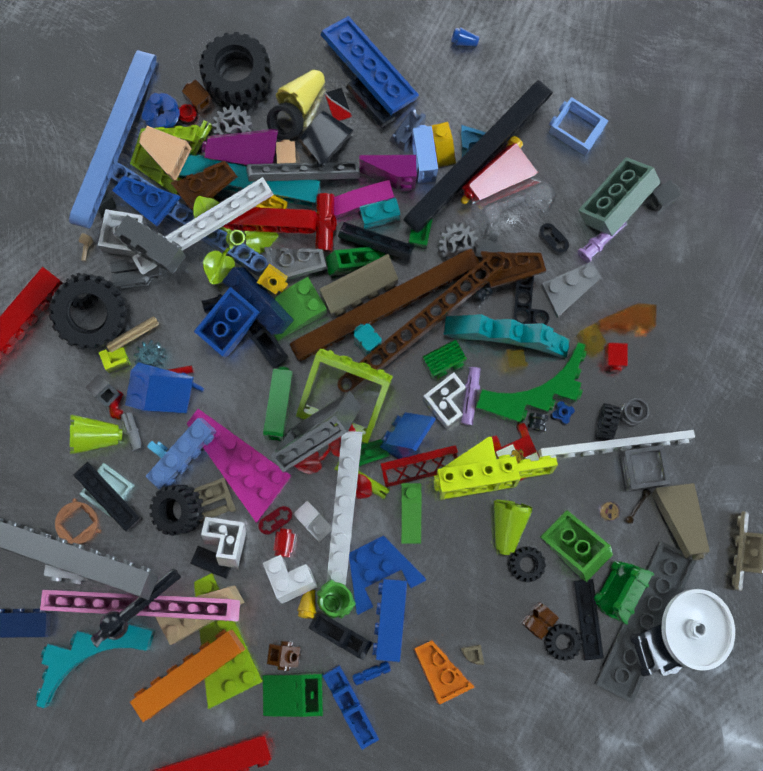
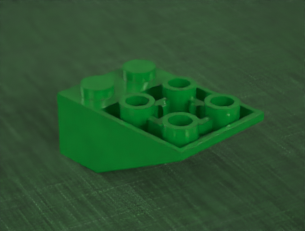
[262,673,324,717]

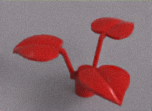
[294,424,372,499]

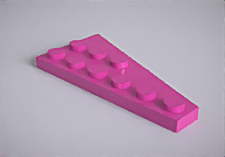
[186,409,291,523]

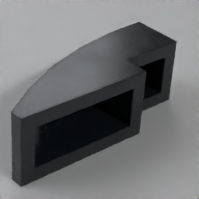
[246,318,289,369]
[308,611,373,660]

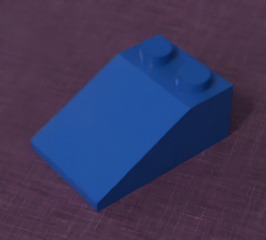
[194,287,260,356]
[125,362,194,413]
[380,412,436,459]

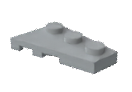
[264,247,328,284]
[541,261,601,318]

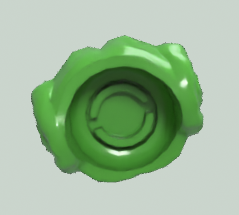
[317,579,356,619]

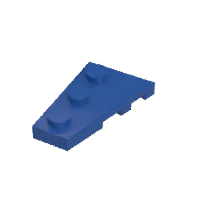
[112,176,181,227]

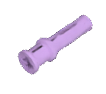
[577,222,627,263]

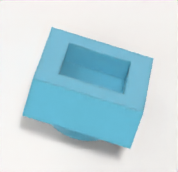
[147,441,168,458]

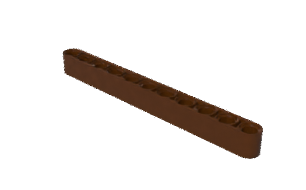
[289,249,480,362]
[337,252,505,393]

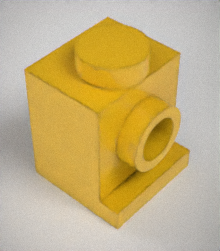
[257,264,288,294]

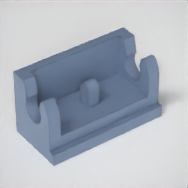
[389,108,426,151]

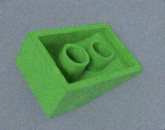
[274,277,327,341]
[541,510,613,582]

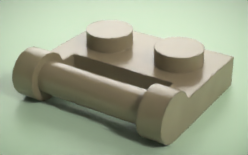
[194,478,236,524]

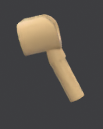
[79,233,93,261]

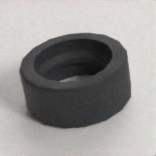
[266,102,304,140]

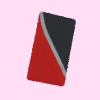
[325,88,352,121]

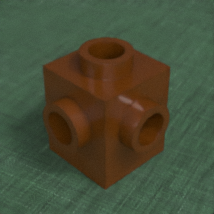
[267,641,300,671]

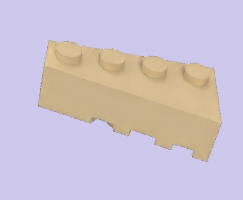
[155,586,245,645]

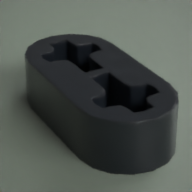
[538,223,569,255]

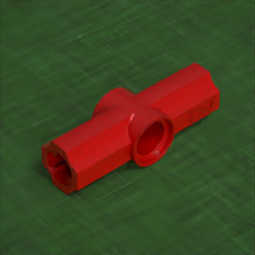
[315,193,337,252]

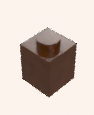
[182,79,212,113]

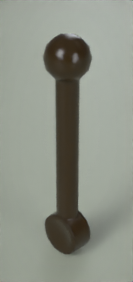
[625,489,651,524]

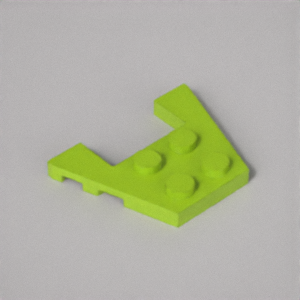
[130,125,200,195]

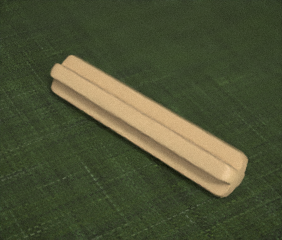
[106,316,159,352]

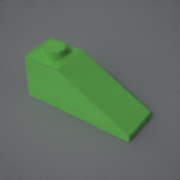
[401,483,422,544]

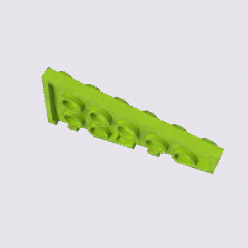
[194,573,263,709]

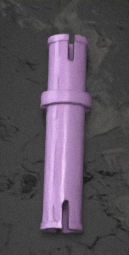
[461,367,481,426]

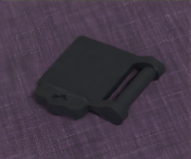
[630,624,684,676]

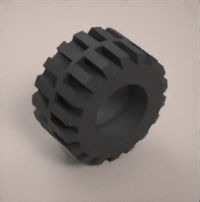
[149,485,205,536]

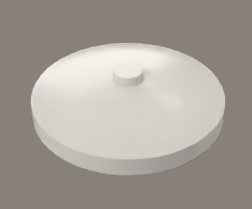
[661,589,735,670]

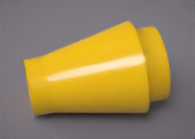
[297,589,316,619]

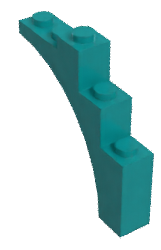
[443,314,570,358]
[35,623,155,708]

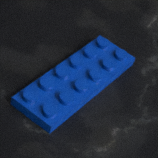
[320,16,419,115]

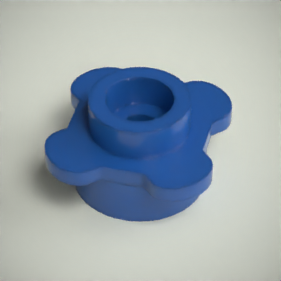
[552,401,575,424]

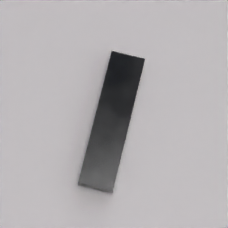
[338,222,414,261]
[73,461,141,532]
[573,579,604,661]

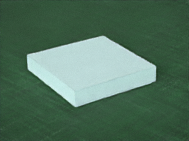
[79,463,135,517]

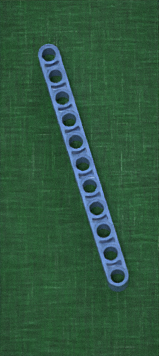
[69,50,157,229]
[110,162,268,276]

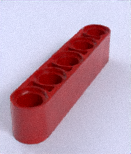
[223,207,317,234]

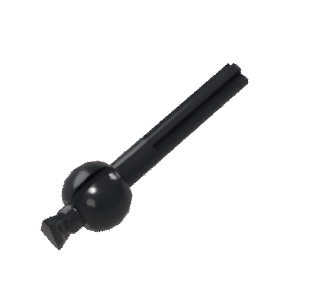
[91,569,181,647]

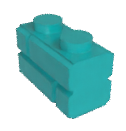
[359,197,401,229]
[354,324,382,357]

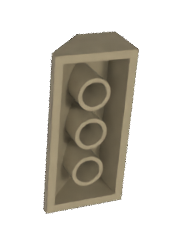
[320,254,398,318]

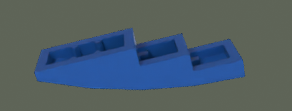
[322,664,379,750]

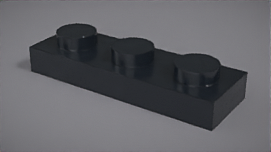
[346,78,396,128]

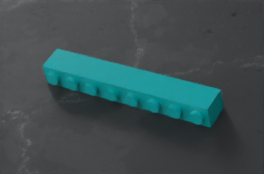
[178,154,321,208]

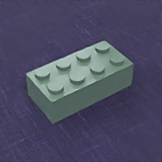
[578,157,660,236]

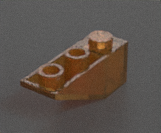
[595,303,657,333]

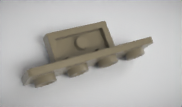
[732,511,763,591]

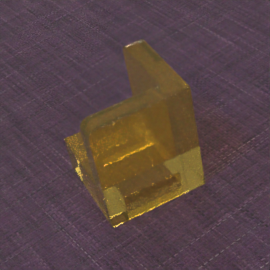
[504,349,528,372]

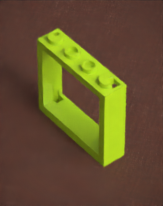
[296,349,393,444]

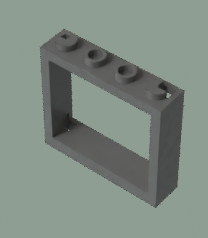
[271,391,361,472]

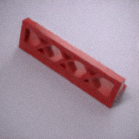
[380,445,458,488]

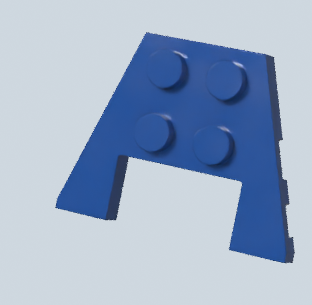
[349,536,426,615]

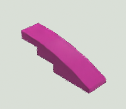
[334,180,394,219]

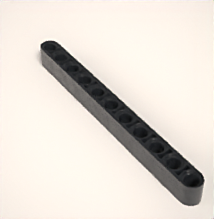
[403,80,553,233]

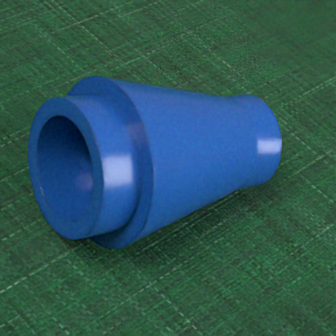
[451,27,479,47]

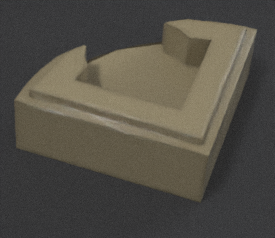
[461,645,484,665]

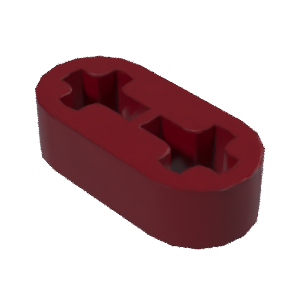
[258,506,293,535]

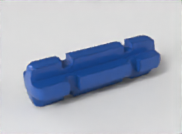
[352,661,391,685]

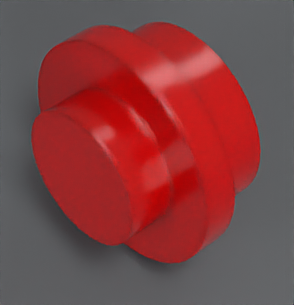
[179,104,196,123]

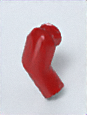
[109,390,124,420]

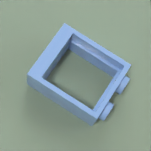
[549,97,608,156]
[411,125,438,184]

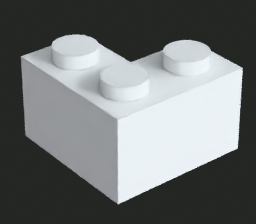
[423,373,466,429]
[201,517,247,568]
[263,555,318,604]

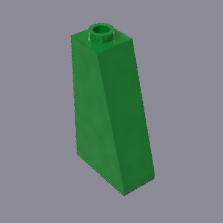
[263,367,294,441]

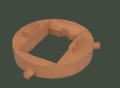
[55,498,101,544]

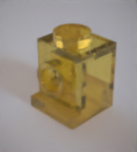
[576,323,607,355]

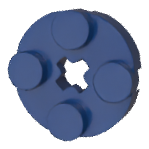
[142,93,180,128]

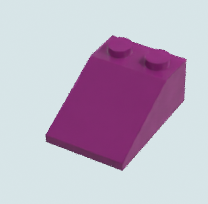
[359,155,417,192]

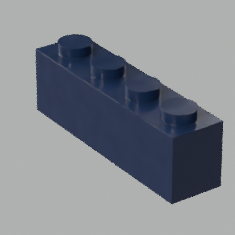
[223,267,294,335]
[0,609,51,638]

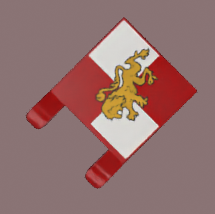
[492,423,540,481]

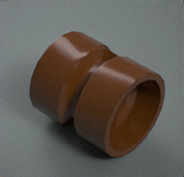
[522,602,559,640]

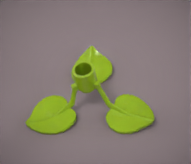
[193,196,279,284]

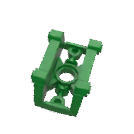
[594,561,654,625]

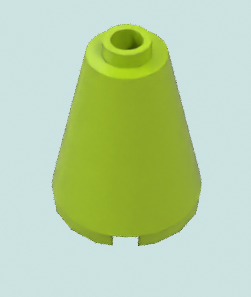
[70,415,122,454]
[494,499,533,555]

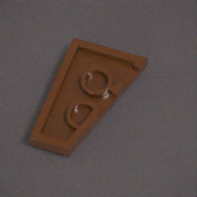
[170,161,238,211]
[480,251,546,288]

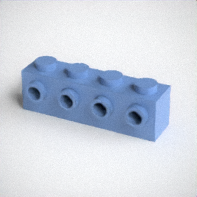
[145,418,217,490]

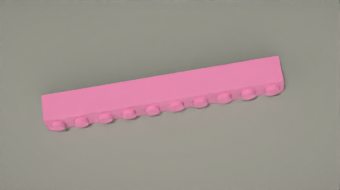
[40,590,240,621]

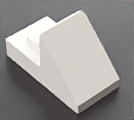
[293,501,332,543]

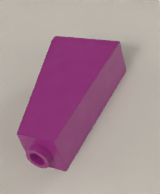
[202,129,278,165]

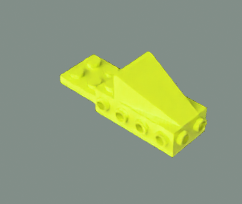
[433,437,558,500]

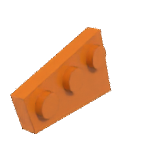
[413,640,474,705]

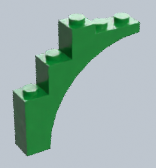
[475,342,587,425]

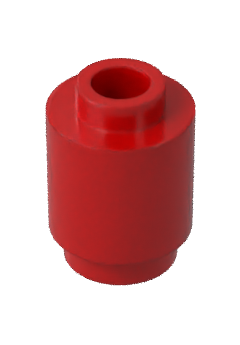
[273,528,295,557]

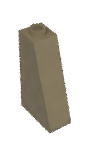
[652,483,710,561]

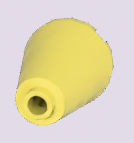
[276,70,325,117]

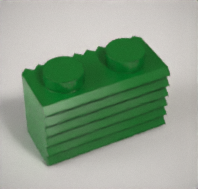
[421,339,467,380]

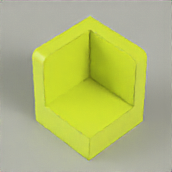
[99,347,131,373]

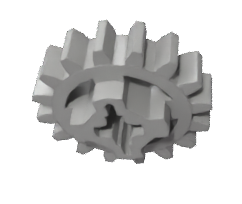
[212,105,253,135]
[437,222,479,260]

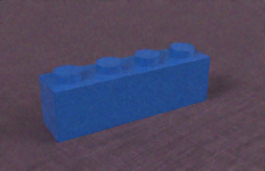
[372,579,407,662]

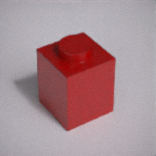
[605,343,628,372]

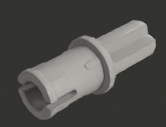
[121,412,143,451]

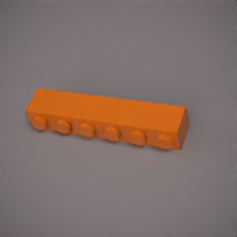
[130,629,246,722]

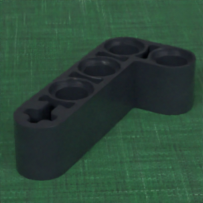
[511,276,550,325]

